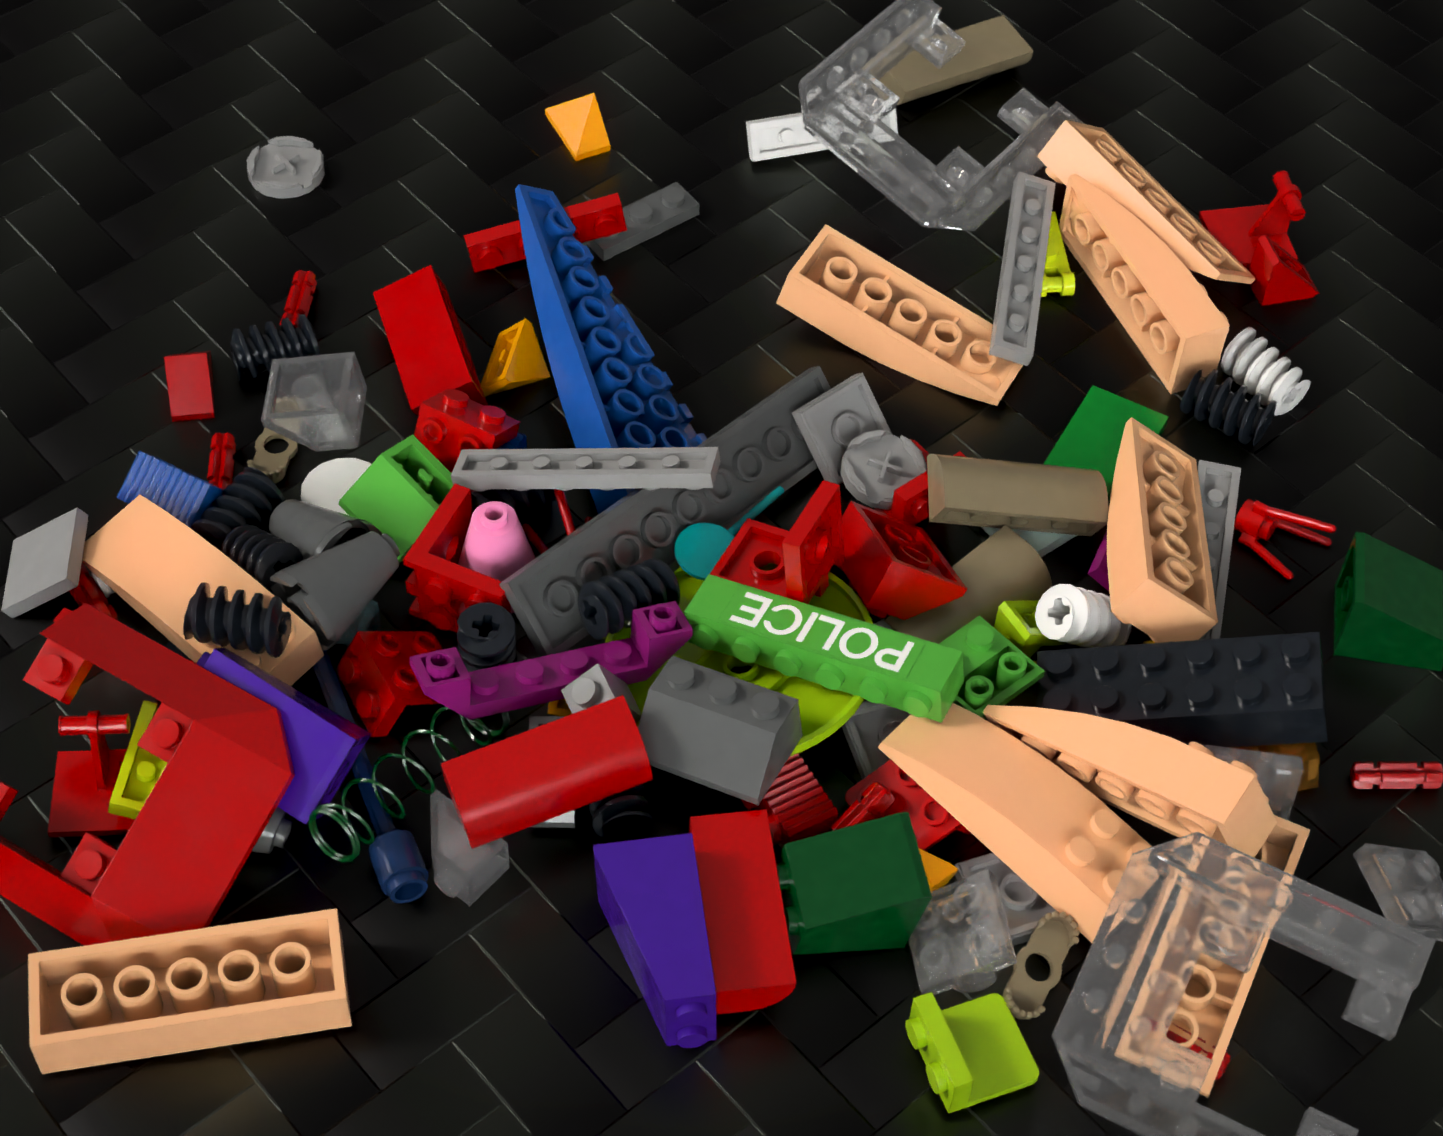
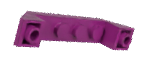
[410,601,693,720]

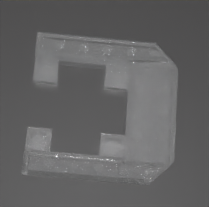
[798,0,1084,231]
[1051,832,1435,1136]

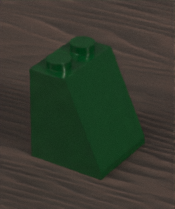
[1334,532,1443,671]
[776,812,932,955]

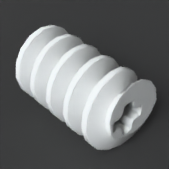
[1221,327,1311,416]
[1035,584,1131,648]

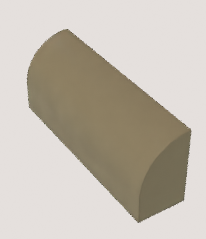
[873,15,1034,105]
[927,454,1109,536]
[884,525,1052,644]

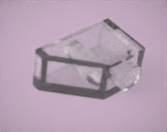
[430,789,509,906]

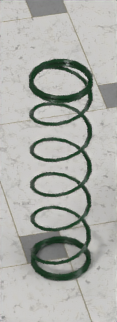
[309,706,510,863]

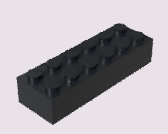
[1035,632,1328,749]

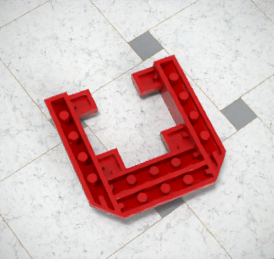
[0,603,295,946]

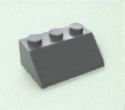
[638,656,802,805]

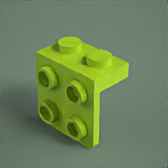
[905,992,1039,1114]

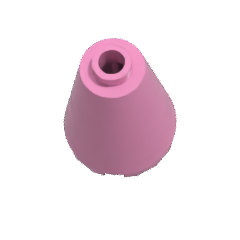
[458,501,535,613]

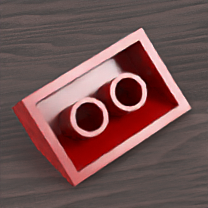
[836,501,967,620]

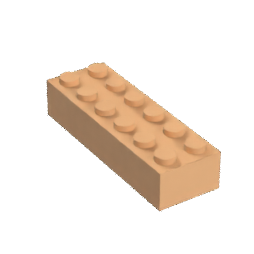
[28,908,352,1074]

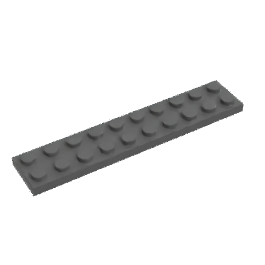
[499,366,831,657]

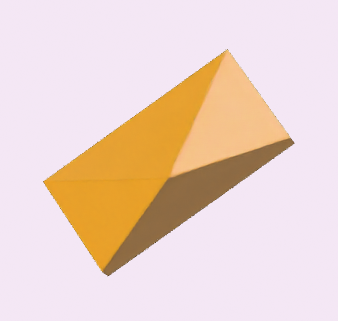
[545,93,610,161]
[481,318,550,397]

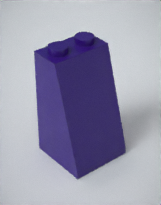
[196,648,371,824]
[593,833,717,1048]

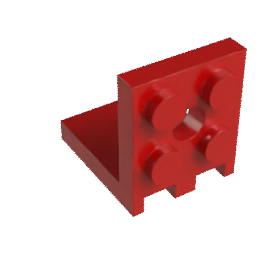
[710,480,845,604]
[403,483,511,633]

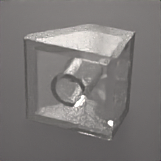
[261,352,367,452]

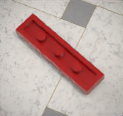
[464,193,627,273]

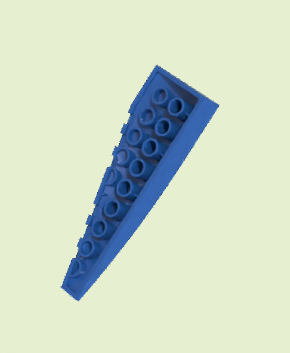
[515,184,707,514]

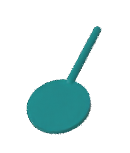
[674,486,784,581]

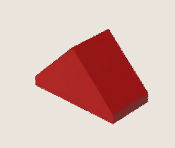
[1249,234,1319,306]
[164,351,215,422]

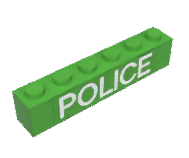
[684,574,964,723]

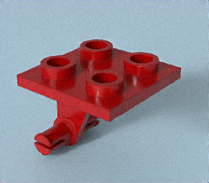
[1199,171,1306,269]
[48,710,135,837]

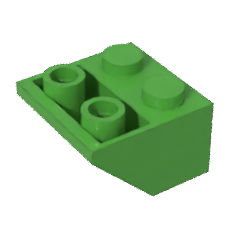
[338,434,453,563]
[939,615,1045,719]

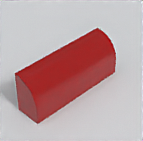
[373,265,487,416]
[441,695,653,849]
[689,809,797,1015]

